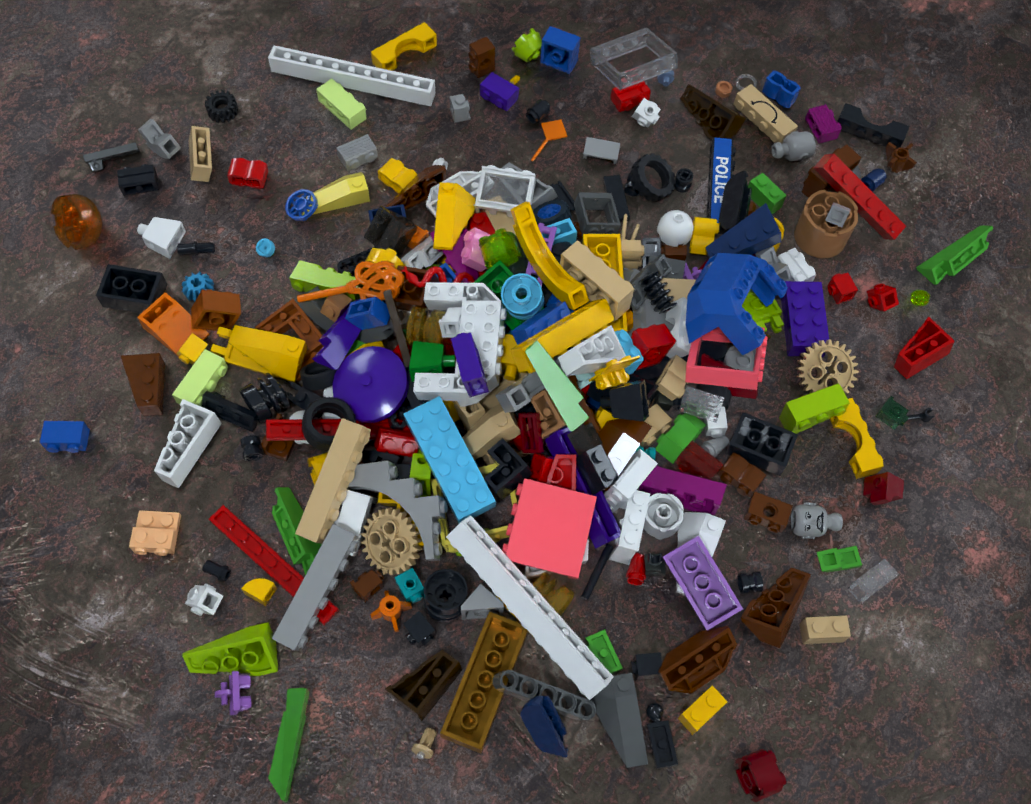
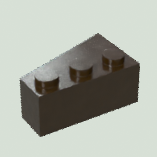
[385,650,462,721]

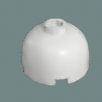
[657,210,694,247]

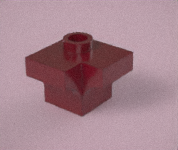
[863,472,904,505]

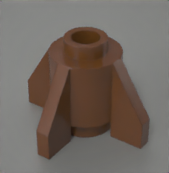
[885,142,917,173]

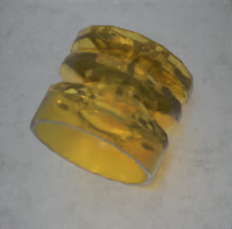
[406,306,446,346]
[532,572,575,617]

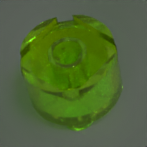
[479,228,522,269]

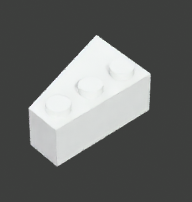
[334,490,378,556]

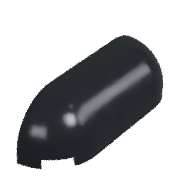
[719,170,752,231]

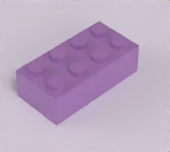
[662,536,743,630]

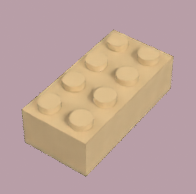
[560,240,634,322]

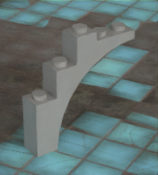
[347,461,447,562]

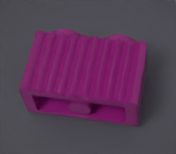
[805,104,841,144]

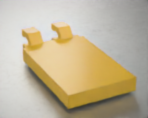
[210,327,279,379]

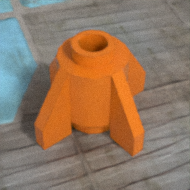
[370,590,412,633]

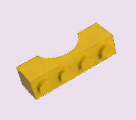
[371,22,437,71]
[829,398,884,479]

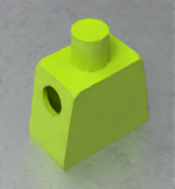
[410,449,433,497]

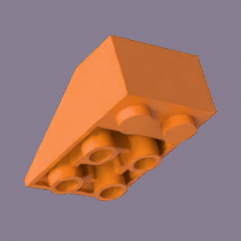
[137,293,210,357]

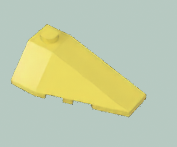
[302,172,370,215]

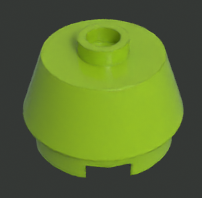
[511,28,542,62]

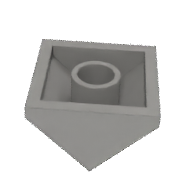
[461,584,504,620]

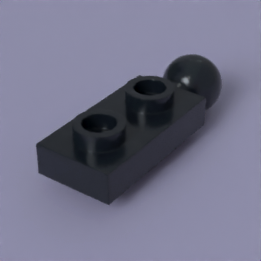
[646,703,678,769]

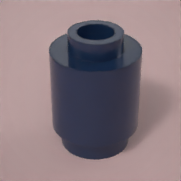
[861,168,887,192]

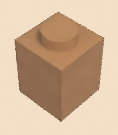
[320,293,352,322]

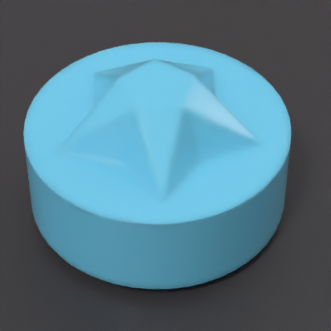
[256,238,275,258]

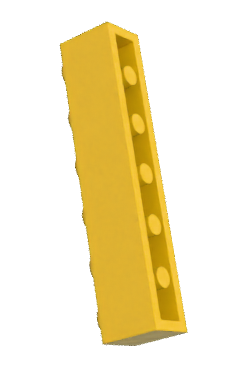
[510,298,614,373]

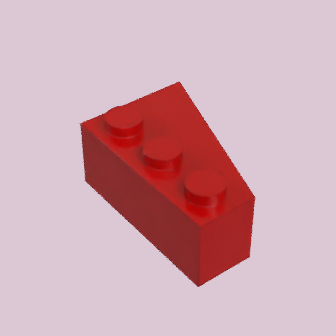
[894,316,955,379]

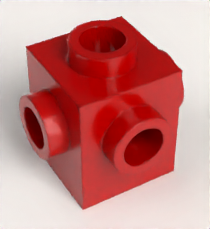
[867,283,899,312]

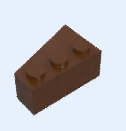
[121,353,165,416]

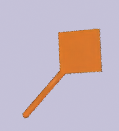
[531,119,567,162]

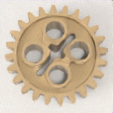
[796,339,859,394]
[361,508,422,576]

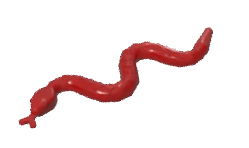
[401,266,475,288]

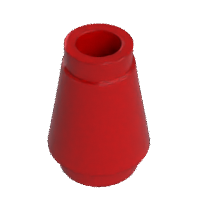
[626,553,646,585]

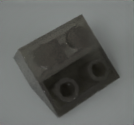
[364,206,417,257]

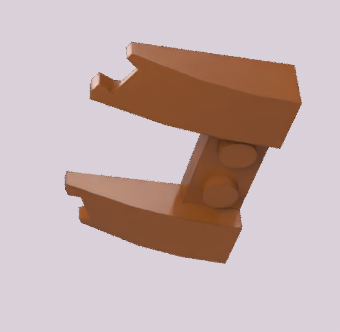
[255,299,325,381]

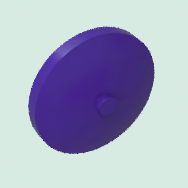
[332,346,409,423]

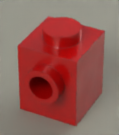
[827,272,858,304]

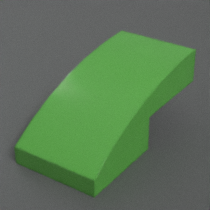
[816,546,862,572]

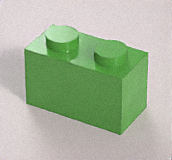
[748,173,787,214]

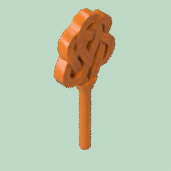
[297,261,404,303]

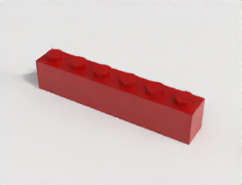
[813,154,906,240]

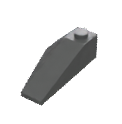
[590,673,648,768]

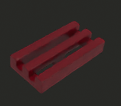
[518,412,543,453]

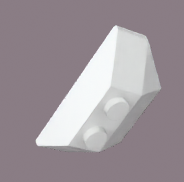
[426,171,495,218]

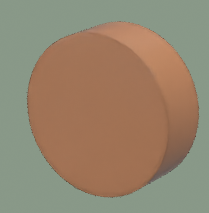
[715,81,732,98]

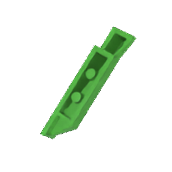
[272,487,322,575]
[268,688,310,803]

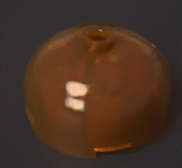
[51,194,102,250]

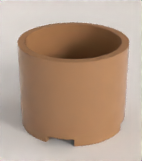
[794,190,858,258]

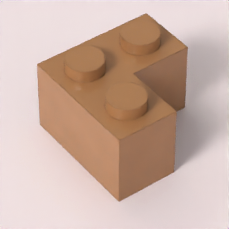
[527,389,567,439]

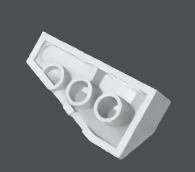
[676,512,726,595]

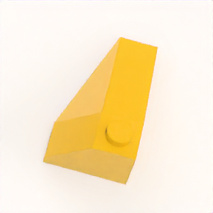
[433,182,475,250]
[228,325,307,383]

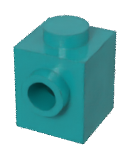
[394,568,424,603]

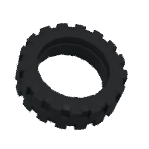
[630,153,676,202]

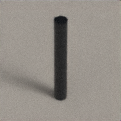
[581,544,614,601]

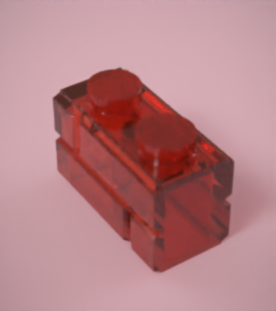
[676,441,724,480]

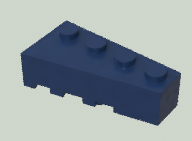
[705,203,782,260]

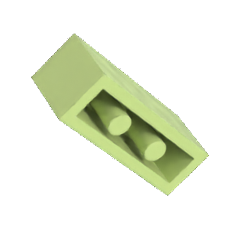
[316,79,366,130]
[172,349,228,407]

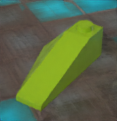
[182,622,278,676]

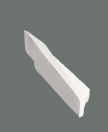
[401,235,444,269]

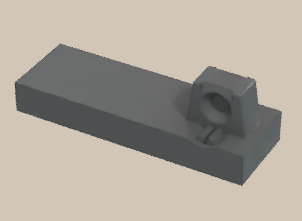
[83,142,140,172]

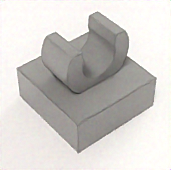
[825,202,851,227]

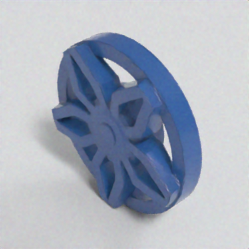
[285,189,318,221]

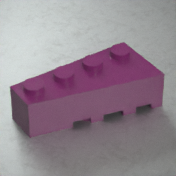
[638,465,727,516]

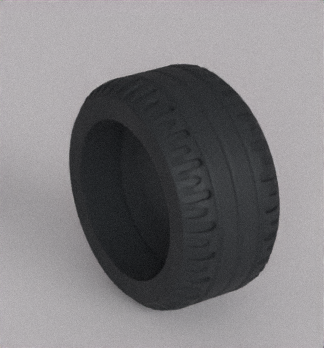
[302,397,356,452]

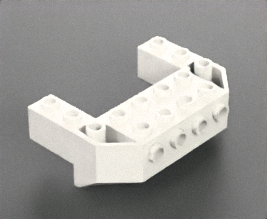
[413,282,507,407]

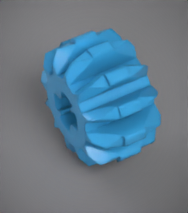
[182,271,214,302]

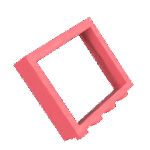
[685,327,768,390]

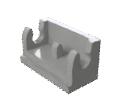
[583,137,621,164]

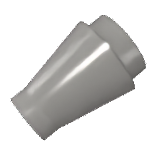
[700,435,730,459]

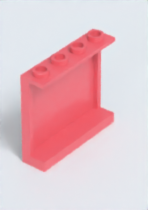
[502,478,597,580]

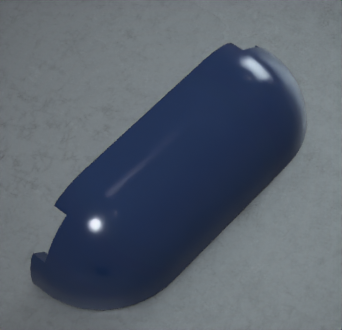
[520,696,568,758]

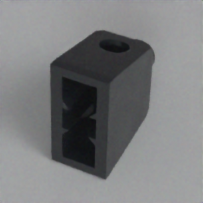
[600,379,649,421]

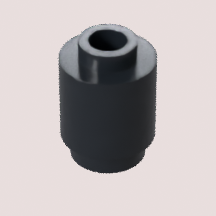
[526,99,550,124]

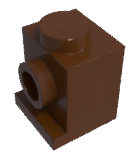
[350,569,384,603]

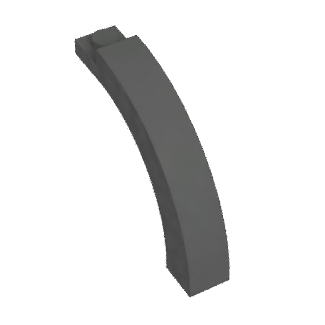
[295,286,405,343]

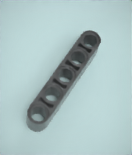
[493,670,596,721]

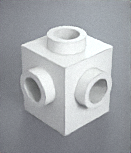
[631,98,661,128]
[185,584,223,616]

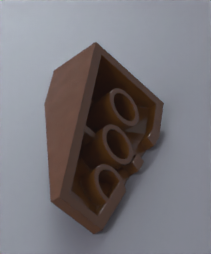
[741,568,811,648]

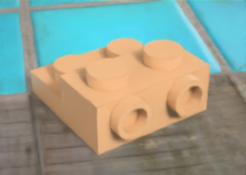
[129,511,181,556]

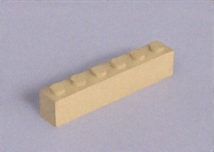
[295,418,371,544]

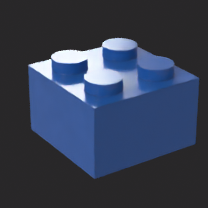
[540,26,580,74]

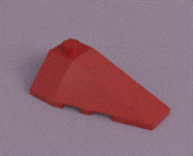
[546,454,576,491]

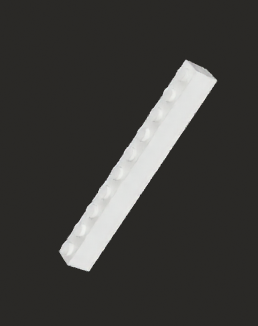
[268,45,436,106]
[446,515,613,700]

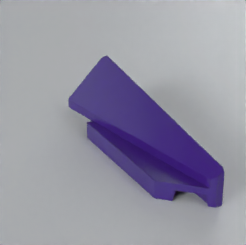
[312,289,371,370]

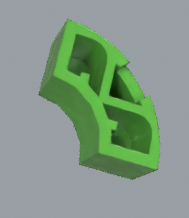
[656,411,706,464]

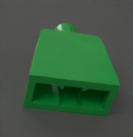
[409,341,456,382]

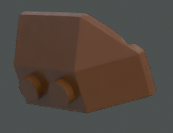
[588,419,652,491]
[659,626,737,694]

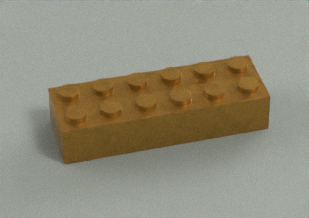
[440,611,528,754]

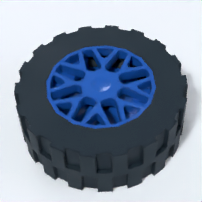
[533,200,572,226]

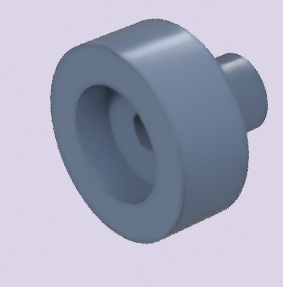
[657,68,674,86]

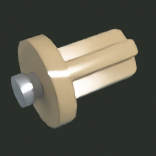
[412,727,436,760]

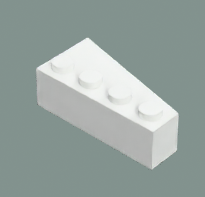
[558,325,626,376]
[154,399,222,488]

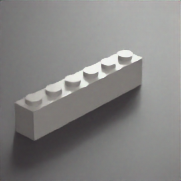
[272,524,359,651]

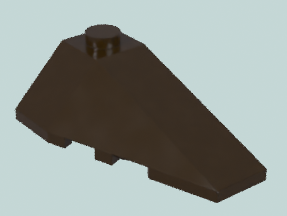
[680,84,746,140]

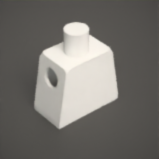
[137,217,186,259]

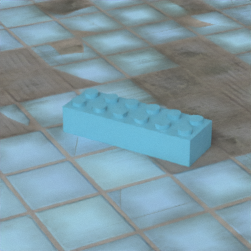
[404,396,496,523]

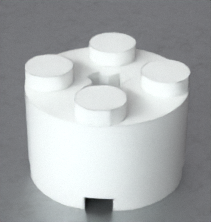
[643,493,684,540]

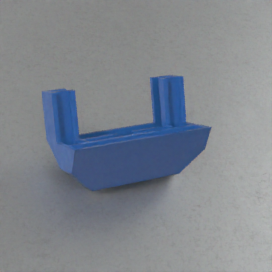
[686,253,788,355]

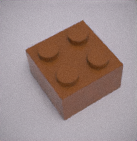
[191,289,241,331]

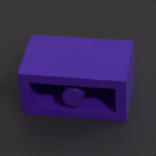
[480,72,519,111]

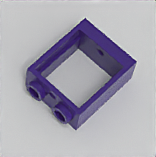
[451,332,489,397]

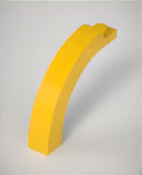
[510,201,589,310]

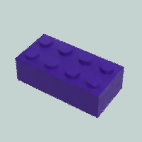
[781,281,829,357]

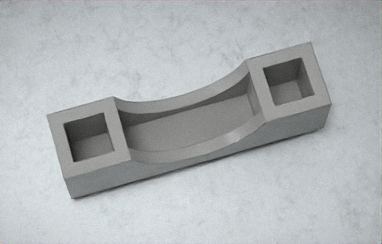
[495,354,568,413]

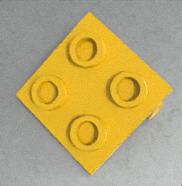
[589,355,640,390]

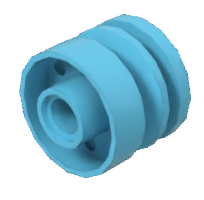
[501,273,544,320]

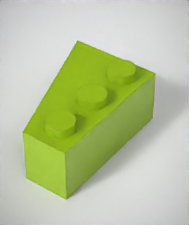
[779,383,850,434]

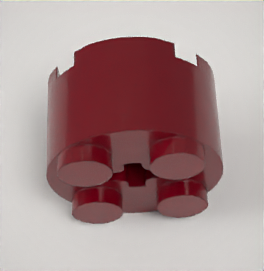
[735,749,786,802]

